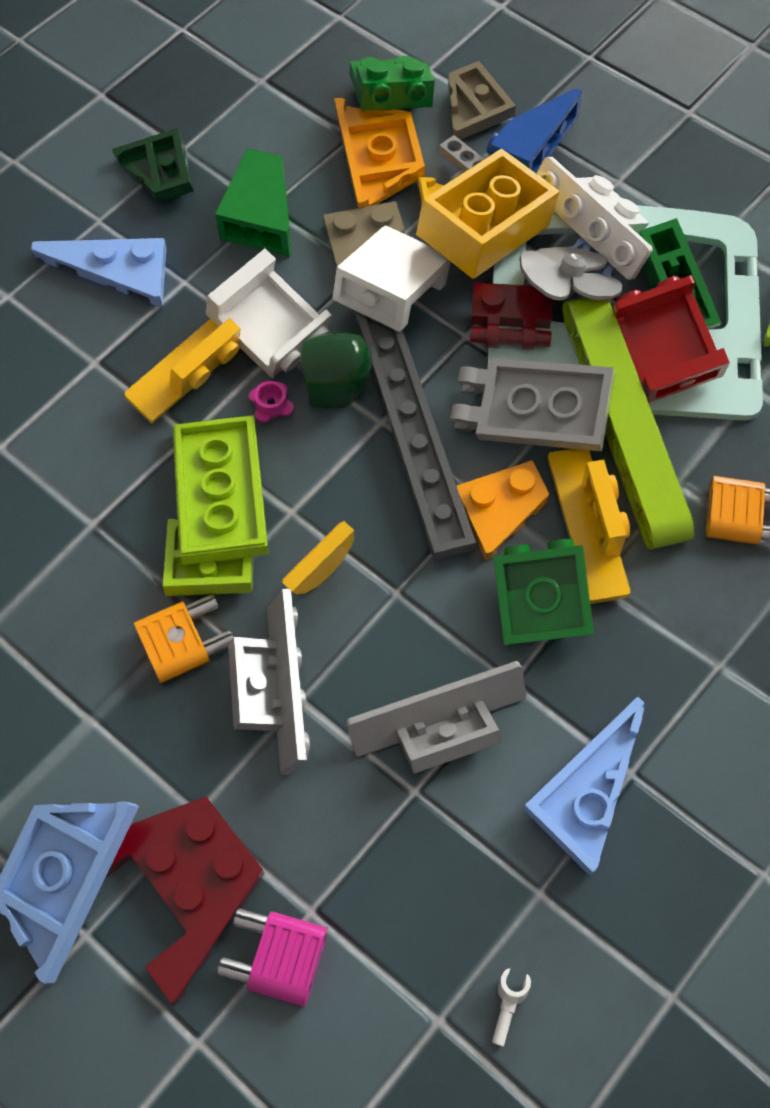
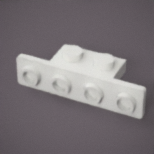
[536,157,653,280]

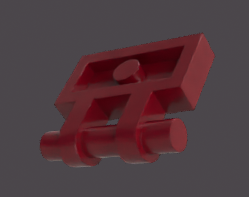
[470,283,552,350]

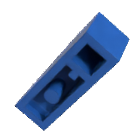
[487,88,582,173]

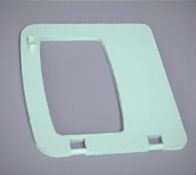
[487,205,763,421]

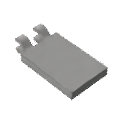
[450,358,615,451]

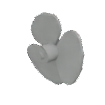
[519,247,622,300]

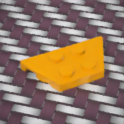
[334,98,425,208]

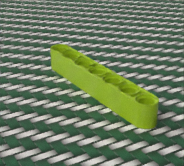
[563,297,694,550]

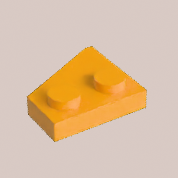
[457,460,549,561]

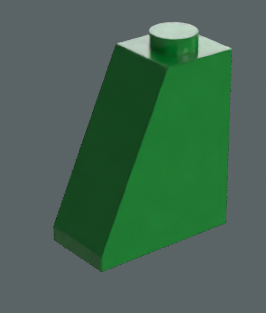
[215,148,292,257]

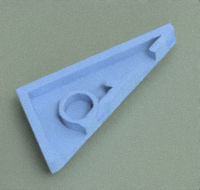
[31,238,167,306]
[524,697,644,877]

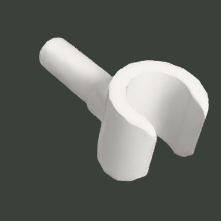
[492,968,531,1047]

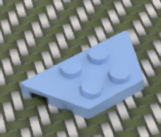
[0,802,139,984]

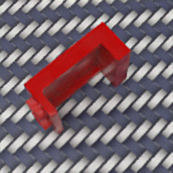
[613,276,730,403]

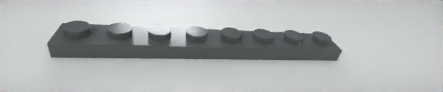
[352,309,476,561]

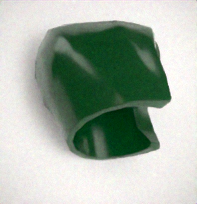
[300,332,372,409]

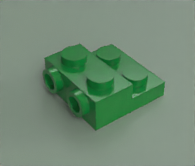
[349,56,435,111]
[493,539,594,645]

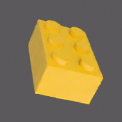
[416,148,560,279]

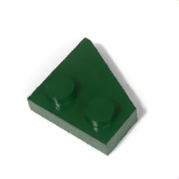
[112,128,194,202]

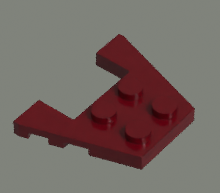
[105,796,265,1006]

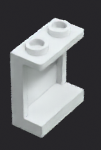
[332,225,450,332]
[205,248,332,379]

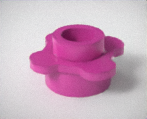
[249,381,294,423]

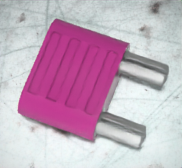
[217,909,328,1007]

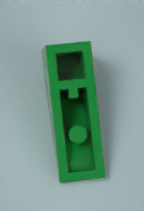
[639,218,721,329]

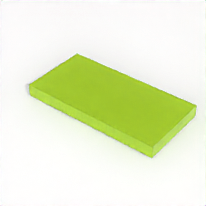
[173,415,269,565]

